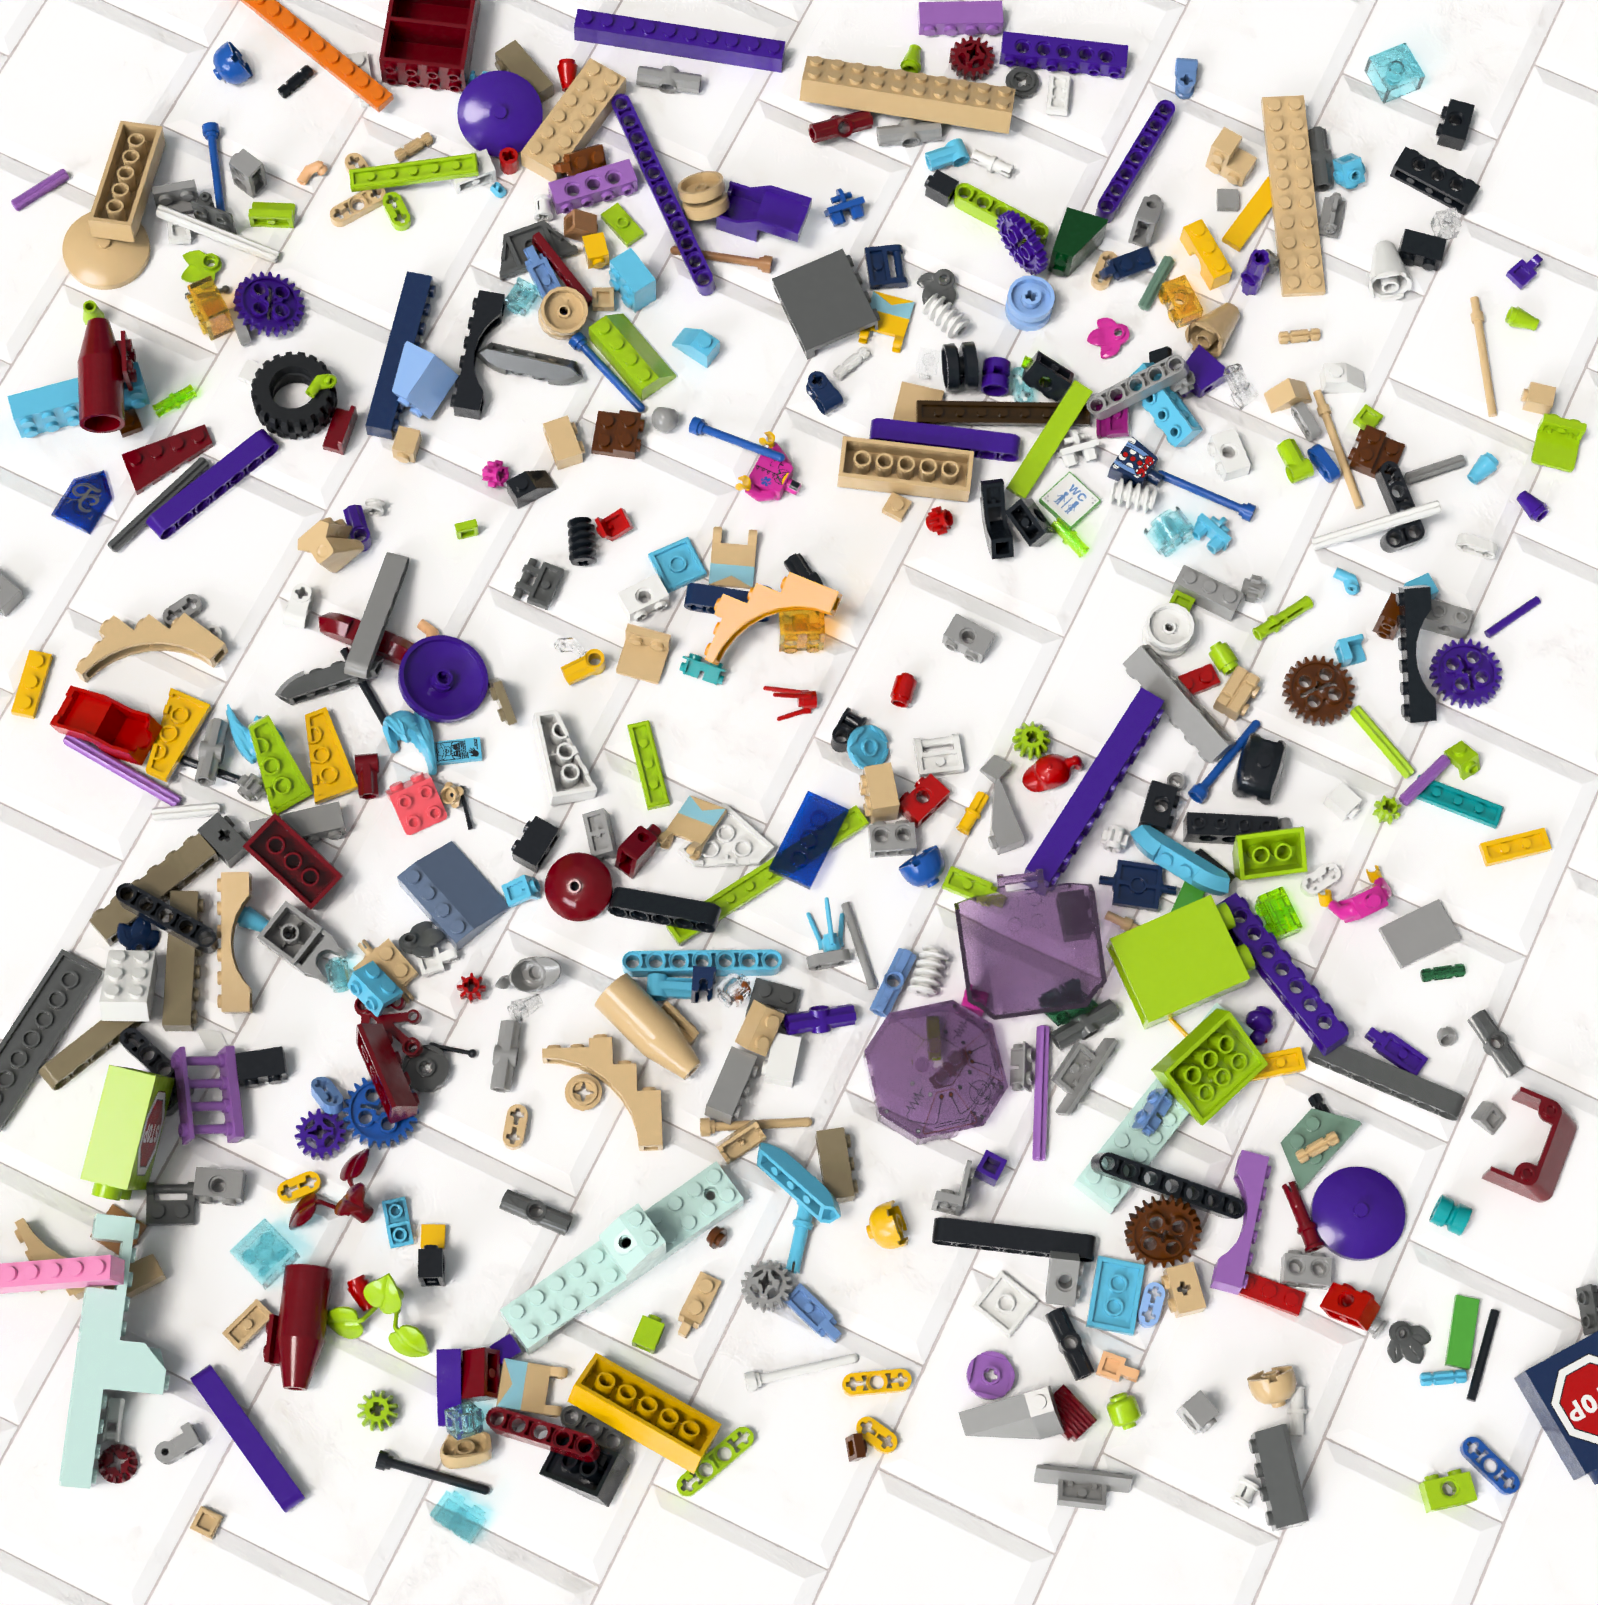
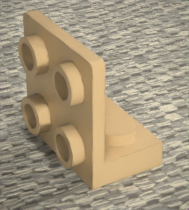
[616,623,671,684]

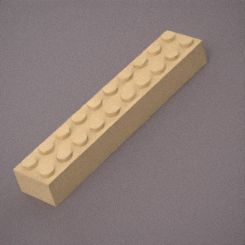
[799,56,1016,134]

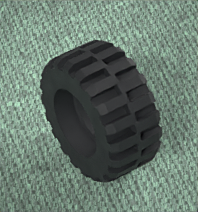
[251,351,338,440]

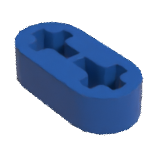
[1307,444,1341,483]

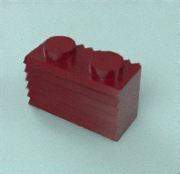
[1053,1384,1097,1442]

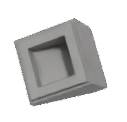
[979,754,1012,784]
[1470,1101,1506,1135]

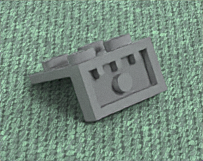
[931,1160,975,1216]

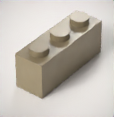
[495,40,554,103]
[815,1127,858,1203]

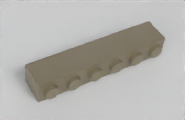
[89,833,219,946]
[162,891,205,1032]

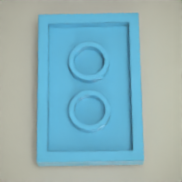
[1086,1256,1145,1336]

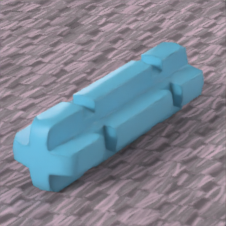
[1419,1369,1467,1386]

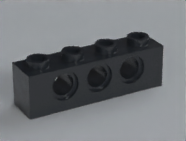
[1390,146,1480,215]
[1183,812,1278,845]

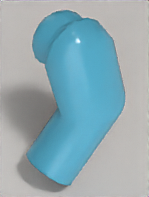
[1333,567,1360,595]

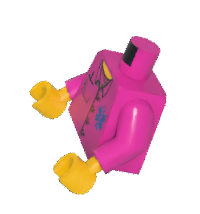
[735,431,801,502]
[1318,865,1392,923]

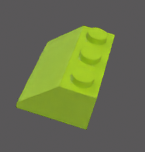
[1232,826,1308,880]

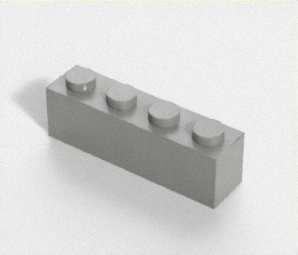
[249,801,347,845]

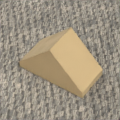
[1264,378,1312,414]

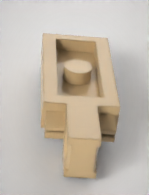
[678,1271,722,1338]

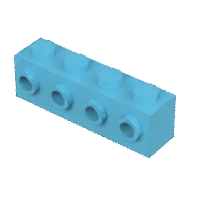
[1129,362,1203,447]

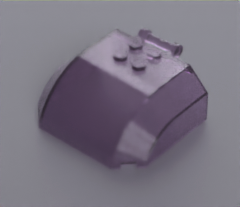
[954,869,1107,1020]

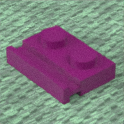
[1096,394,1129,439]

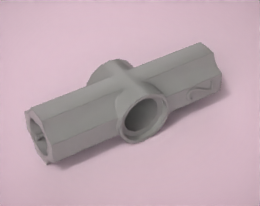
[636,65,702,94]
[876,119,942,148]
[195,718,228,787]
[490,1020,521,1093]

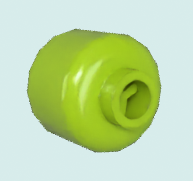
[1106,1392,1141,1430]

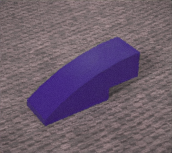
[436,1349,462,1427]

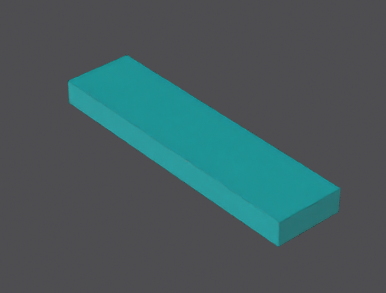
[1415,775,1504,829]

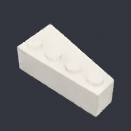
[532,709,598,806]

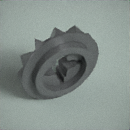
[1005,67,1039,99]

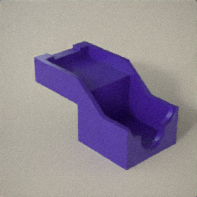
[716,181,812,243]

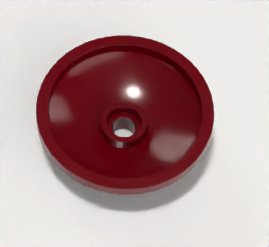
[545,852,613,922]

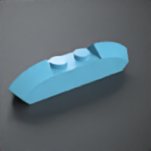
[1130,825,1230,896]
[757,1142,841,1224]

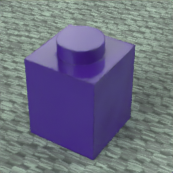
[974,1149,1007,1187]

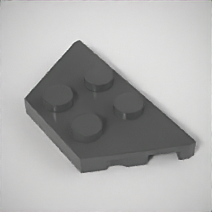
[499,220,578,280]

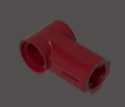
[355,753,379,800]

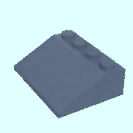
[397,841,511,951]

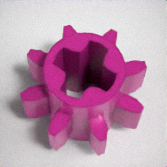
[482,460,509,488]

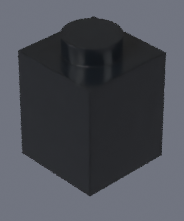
[924,169,959,208]

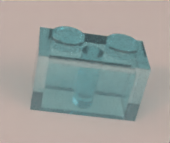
[429,1490,487,1546]

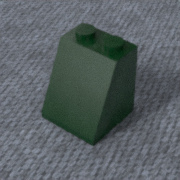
[1048,207,1108,277]

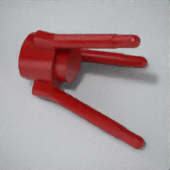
[763,686,817,721]

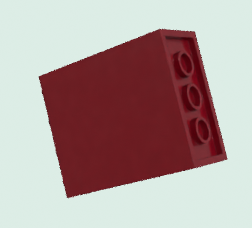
[379,0,481,93]

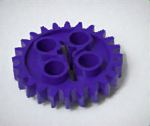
[996,210,1048,275]
[233,271,305,337]
[1429,638,1502,709]

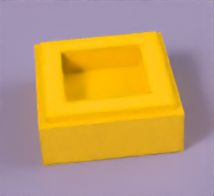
[420,1224,446,1250]

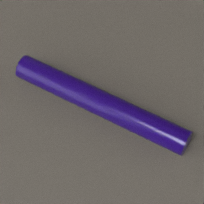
[1484,596,1541,638]

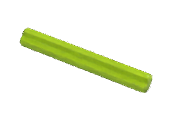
[1350,705,1415,779]

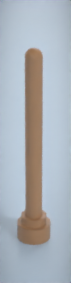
[670,246,773,273]

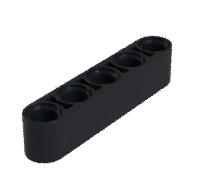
[116,883,219,954]
[608,887,721,933]

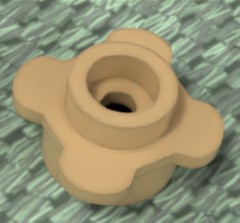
[440,782,464,808]

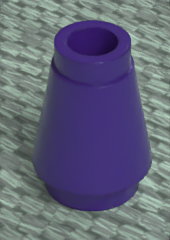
[1516,490,1549,522]

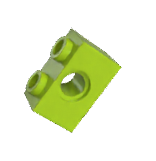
[1419,1469,1478,1513]

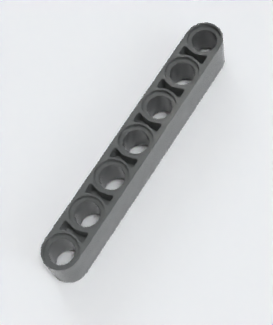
[1308,1043,1465,1121]

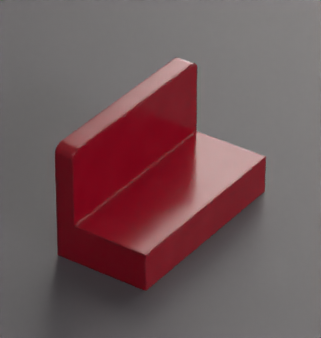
[322,405,358,455]

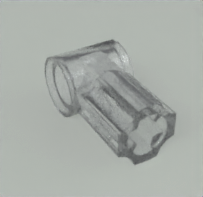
[1223,363,1259,410]

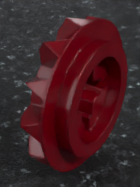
[98,1444,138,1484]

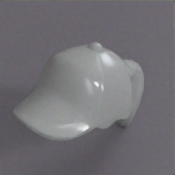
[495,957,561,993]

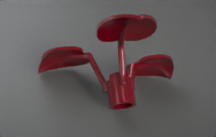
[289,1148,374,1230]

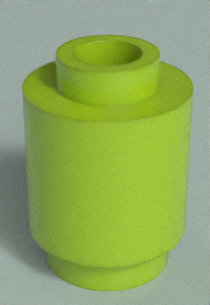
[1208,641,1239,676]

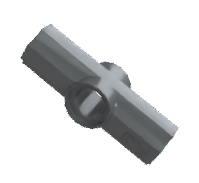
[1308,126,1333,192]
[1050,999,1120,1051]
[1467,1009,1525,1078]
[499,1189,573,1236]

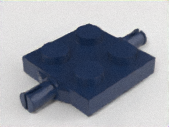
[1098,859,1177,912]

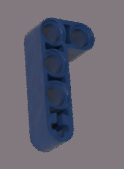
[684,583,772,622]

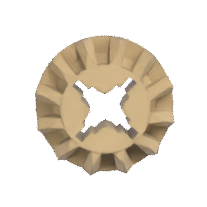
[565,1074,602,1112]

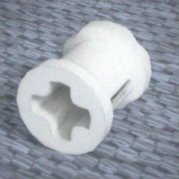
[533,194,553,222]
[1229,1477,1259,1510]

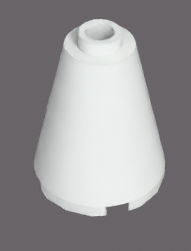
[1368,240,1412,301]

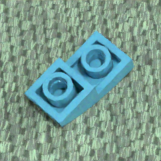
[382,1196,414,1249]

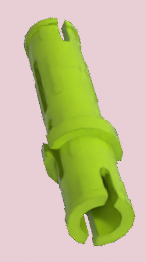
[1252,595,1314,641]

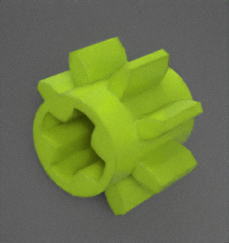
[1372,795,1402,825]

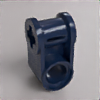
[806,371,844,415]

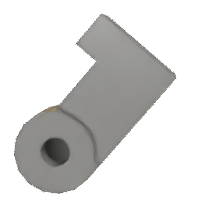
[154,1422,204,1465]

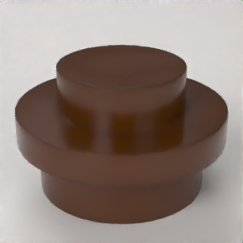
[706,1226,728,1249]

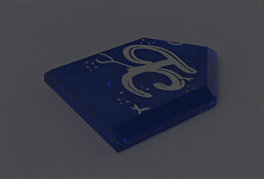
[51,470,113,535]

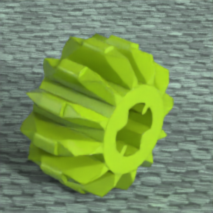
[1012,721,1051,760]
[357,1390,398,1432]

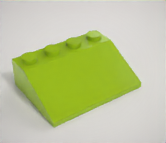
[1151,1008,1268,1126]

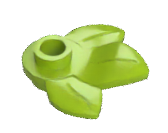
[181,250,222,288]

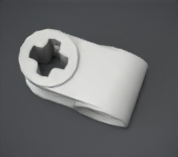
[283,583,314,629]

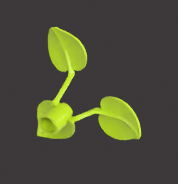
[327,1273,430,1358]

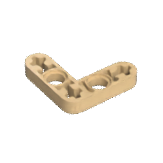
[330,153,386,227]

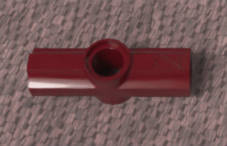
[808,111,874,143]

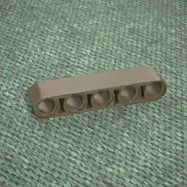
[39,1019,144,1091]

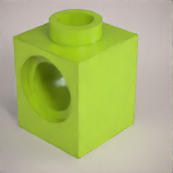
[632,1314,665,1354]

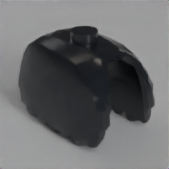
[1231,733,1286,805]

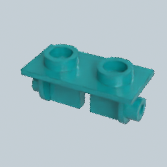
[679,653,728,685]

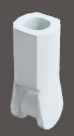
[102,1397,125,1443]

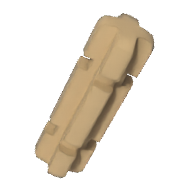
[394,132,433,162]
[1278,328,1321,344]
[1295,1131,1340,1163]

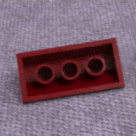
[356,1023,420,1124]

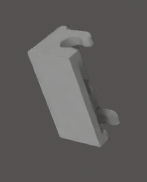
[582,808,618,861]

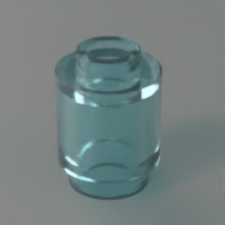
[325,957,351,993]

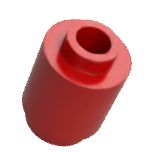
[890,673,917,708]

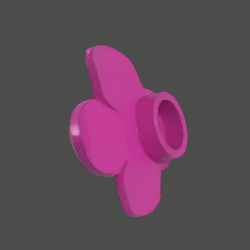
[1087,318,1130,359]

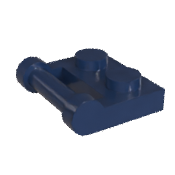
[864,244,908,290]

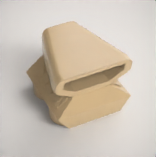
[298,517,364,573]

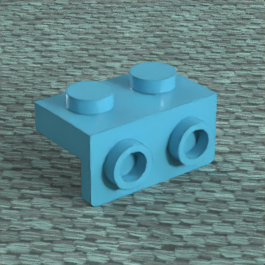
[347,961,404,1017]

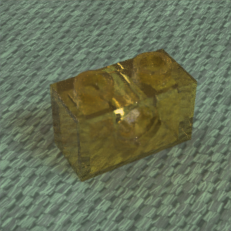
[1158,275,1204,329]

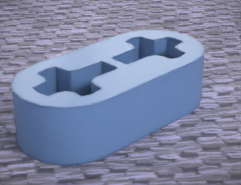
[311,1077,343,1115]

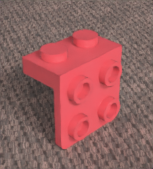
[385,772,447,835]

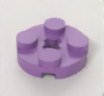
[966,1351,1015,1400]

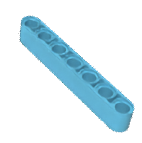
[622,949,782,977]

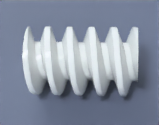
[922,293,970,339]
[1109,478,1158,513]
[907,945,949,997]

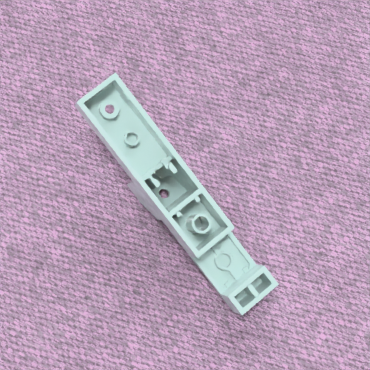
[500,1161,744,1355]
[58,1213,170,1489]

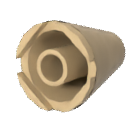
[1185,303,1240,357]

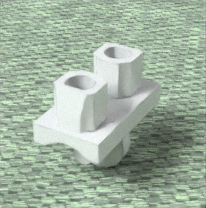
[1056,429,1099,467]

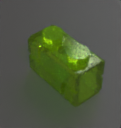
[1255,886,1303,941]

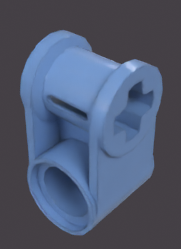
[1175,58,1198,99]

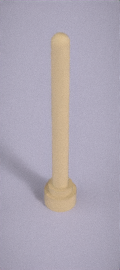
[700,1117,812,1137]

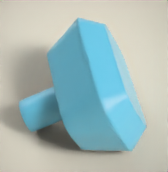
[490,182,507,198]

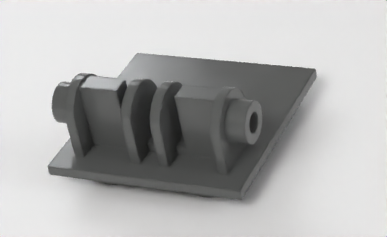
[191,192,237,234]

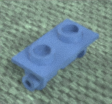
[1132,1088,1173,1137]

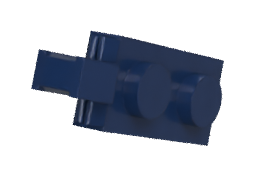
[1099,246,1156,281]

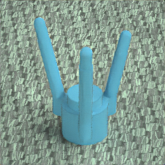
[806,897,844,952]

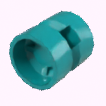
[1429,1194,1473,1236]

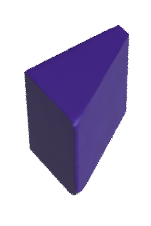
[489,1334,523,1366]

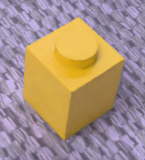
[582,232,609,269]

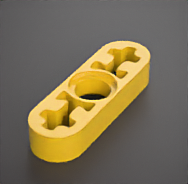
[842,1369,912,1397]

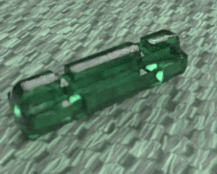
[1420,963,1466,982]

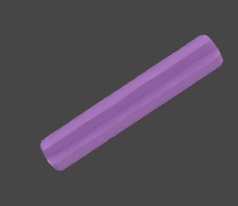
[11,169,69,211]
[1399,755,1451,806]

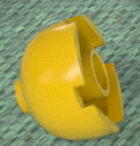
[866,1200,909,1249]

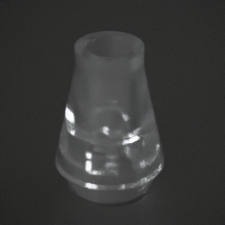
[507,993,543,1022]

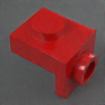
[595,508,634,542]

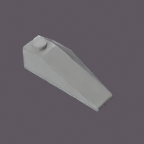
[958,1385,1065,1440]

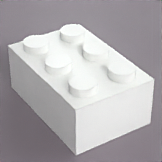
[99,950,158,1022]

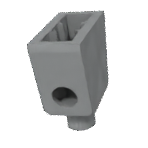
[1128,194,1164,247]

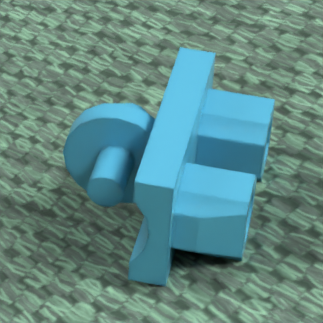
[1191,513,1232,554]

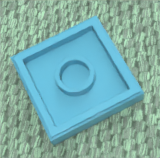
[648,537,707,593]

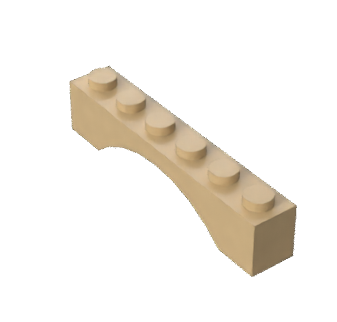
[217,872,253,1014]

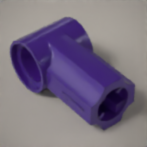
[343,504,372,552]

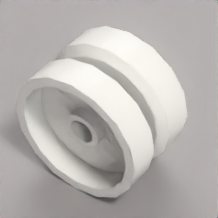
[1142,602,1194,660]

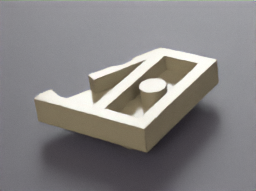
[488,677,517,726]

